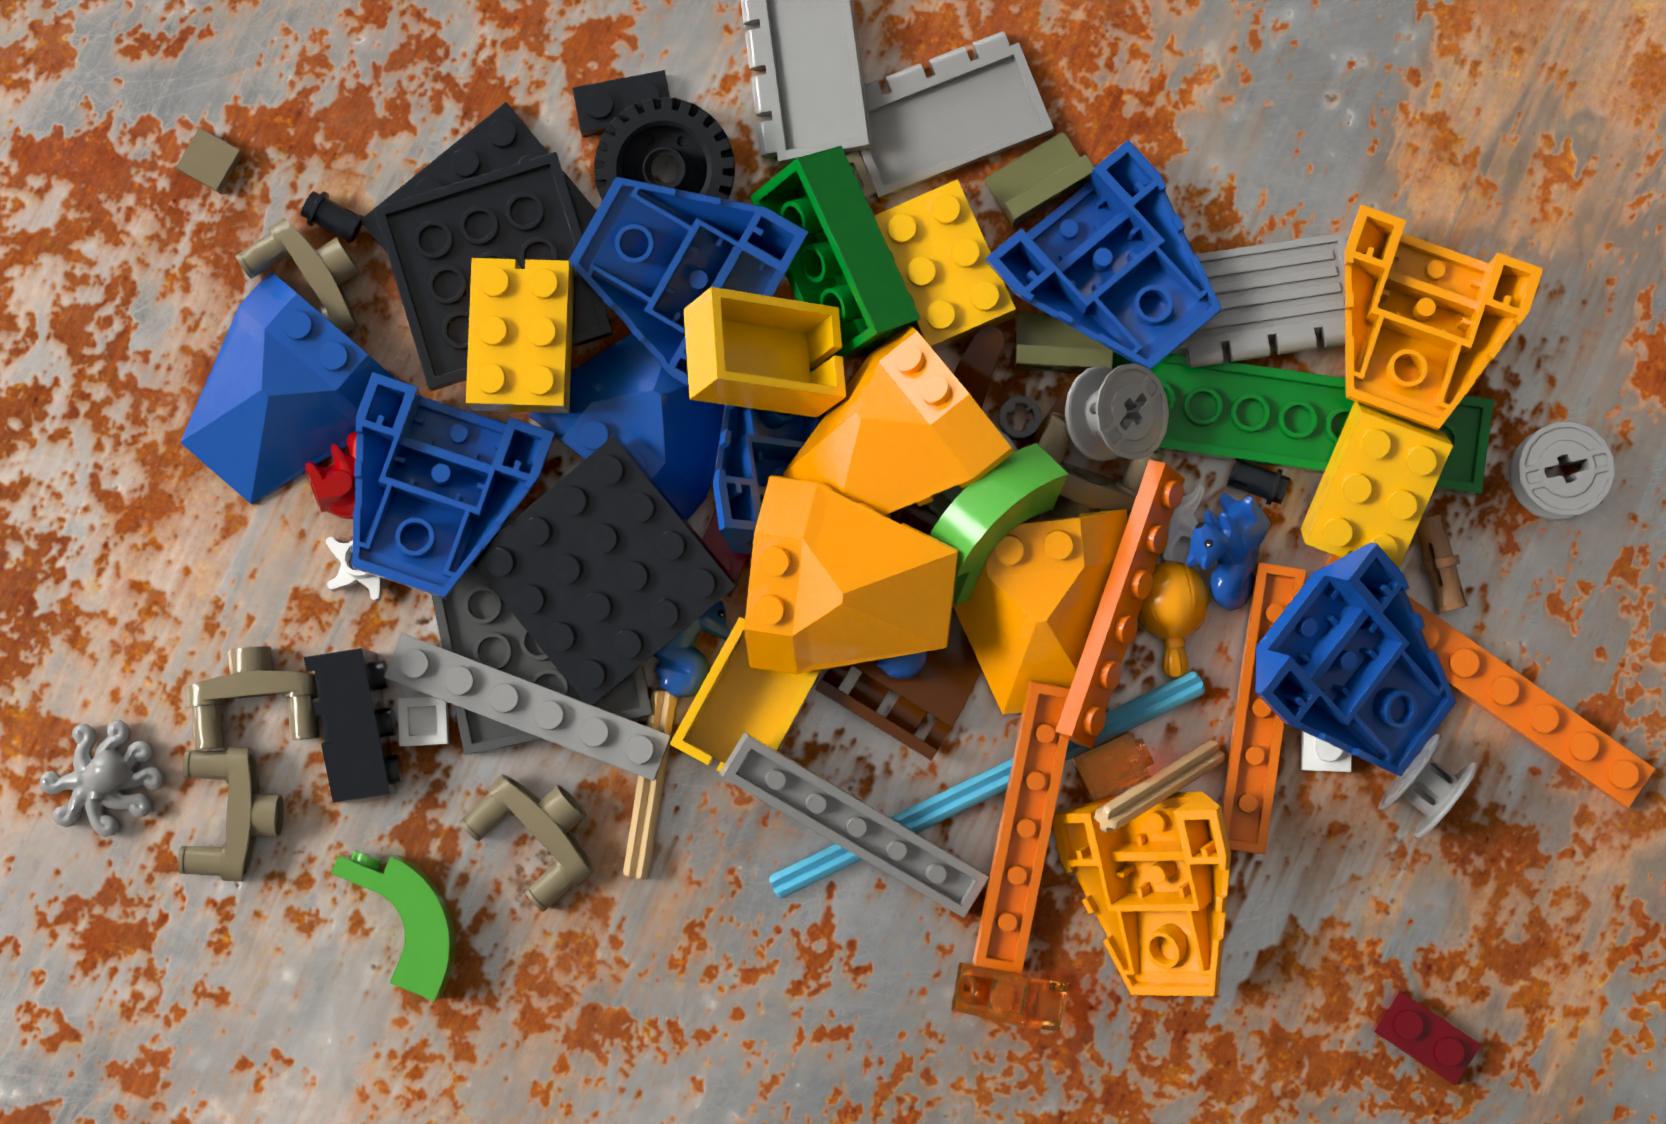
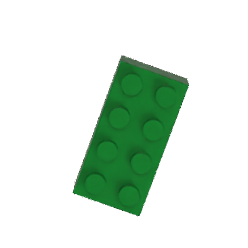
[750,146,920,362]

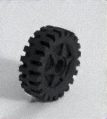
[594,97,735,200]

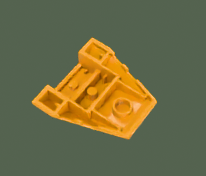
[1345,204,1543,431]
[783,325,1015,519]
[744,475,959,674]
[953,509,1128,715]
[1052,791,1231,996]

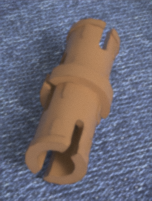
[1416,514,1468,614]

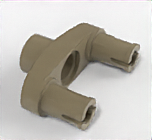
[235,218,360,335]
[1038,412,1165,519]
[185,646,320,750]
[178,747,284,882]
[460,774,594,912]

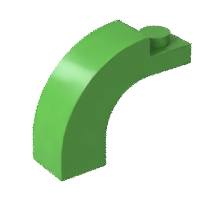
[929,443,1068,606]
[331,850,456,1001]

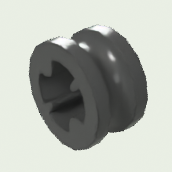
[998,396,1042,441]

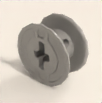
[1065,363,1169,462]
[1509,421,1615,520]
[1378,734,1478,839]

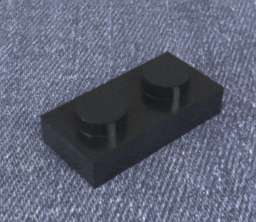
[572,70,670,137]

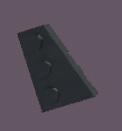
[304,648,403,803]

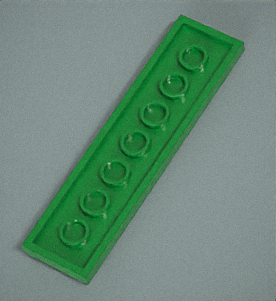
[1112,352,1494,495]

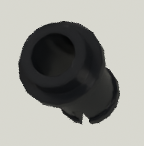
[300,191,364,244]
[1226,459,1290,506]

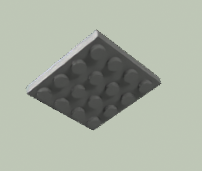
[431,564,653,756]

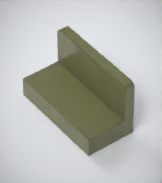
[985,132,1094,228]
[1014,313,1113,374]

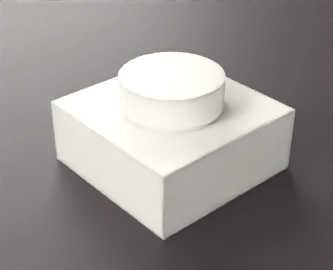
[398,697,450,747]
[1300,731,1351,772]

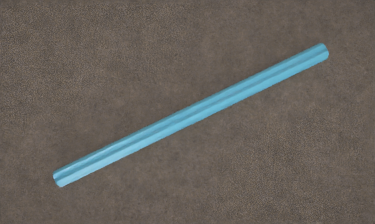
[769,671,1206,898]

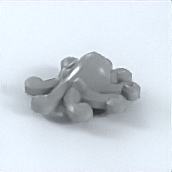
[39,720,164,837]

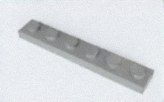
[384,633,672,781]
[719,732,989,918]

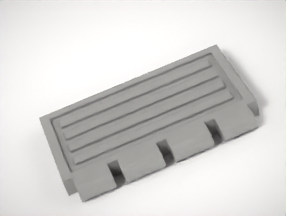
[741,0,873,164]
[858,31,1054,201]
[1175,232,1347,368]

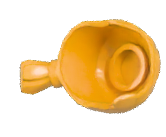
[1138,561,1209,677]

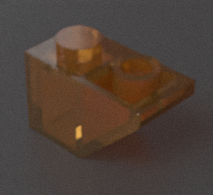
[1070,732,1154,802]
[951,962,1068,1031]

